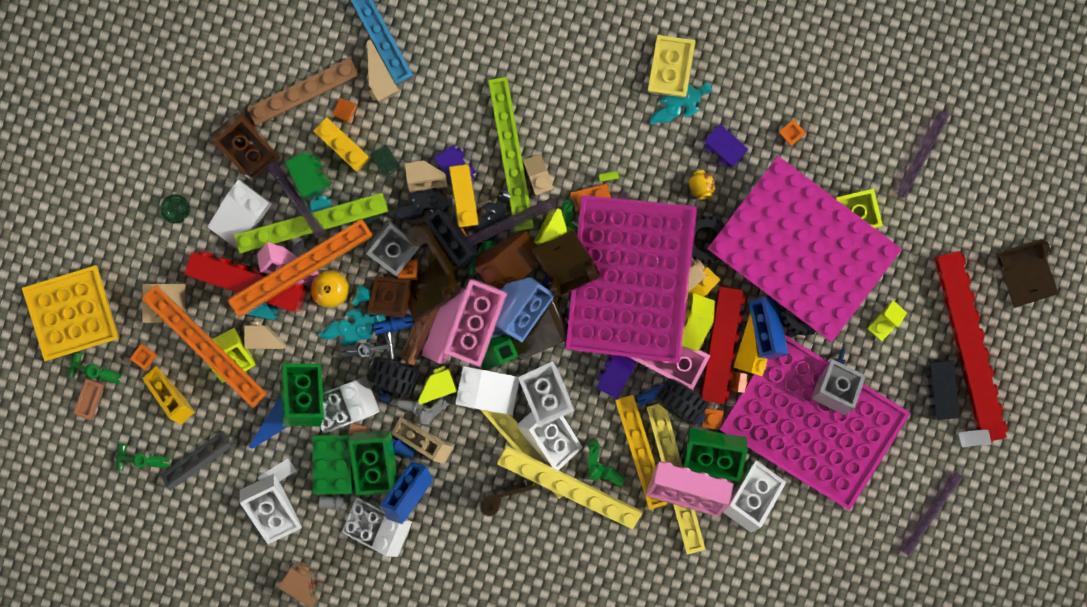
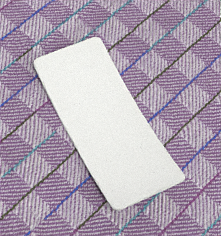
[959,430,991,447]

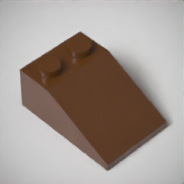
[211,110,280,182]
[475,230,540,290]

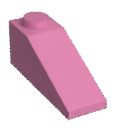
[257,242,319,286]

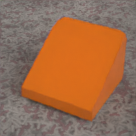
[332,98,358,123]

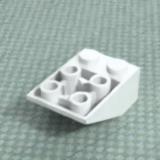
[321,376,380,433]
[342,497,412,557]

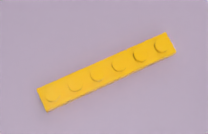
[615,394,668,510]

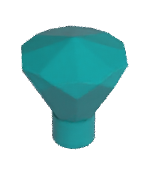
[351,285,371,306]

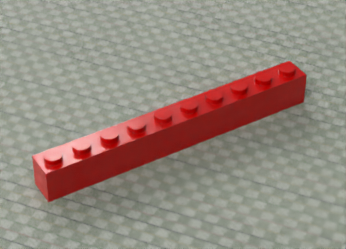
[934,251,1008,441]

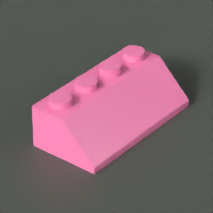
[444,279,507,367]
[421,287,466,364]
[629,346,710,390]
[646,462,733,517]

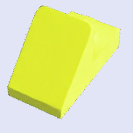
[867,300,907,341]

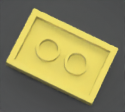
[648,35,696,98]

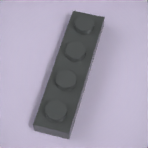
[161,431,233,491]

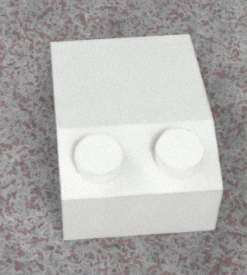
[208,180,272,249]
[518,361,574,427]
[456,366,519,415]
[517,412,583,470]
[723,460,786,533]
[240,474,302,544]

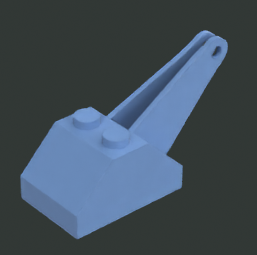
[491,278,555,342]

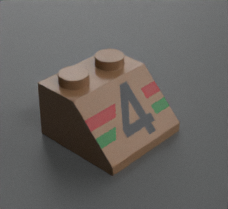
[278,562,318,607]

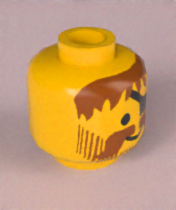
[688,170,715,200]

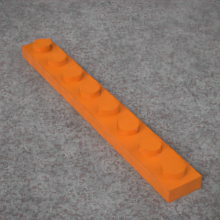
[228,219,372,318]
[142,285,268,408]

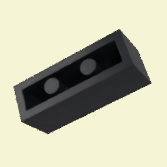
[424,208,480,267]
[924,360,960,420]

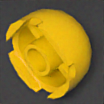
[311,270,349,308]

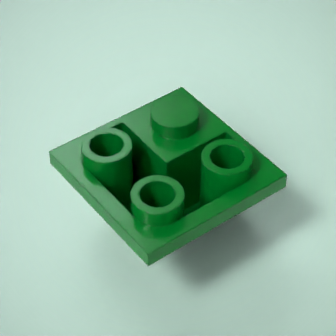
[481,334,519,370]

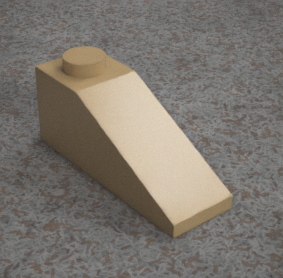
[367,39,400,103]
[391,417,453,464]

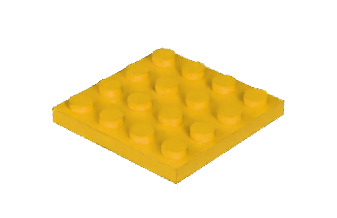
[22,265,120,361]

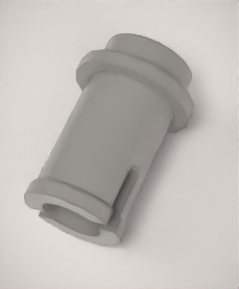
[319,495,344,511]

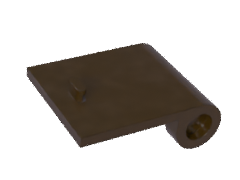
[407,221,459,275]
[531,229,601,297]
[997,239,1059,308]
[408,254,460,322]
[510,297,568,360]
[480,479,536,516]

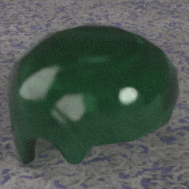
[161,194,191,224]

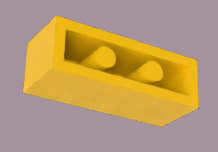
[314,117,371,172]

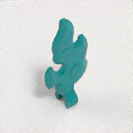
[650,82,712,125]
[318,308,387,344]

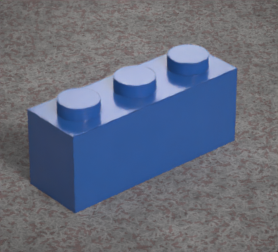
[748,297,788,359]
[380,461,433,525]

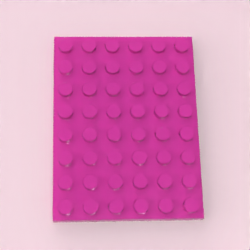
[707,156,902,342]
[566,195,697,363]
[719,334,910,511]

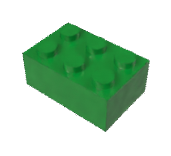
[285,152,332,200]
[279,363,324,426]
[683,428,748,482]
[348,430,398,495]
[312,434,355,494]

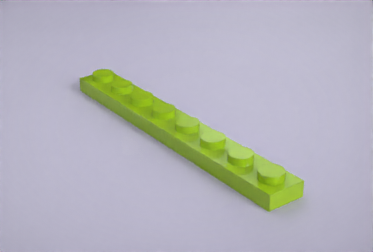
[488,77,534,232]
[234,193,389,254]

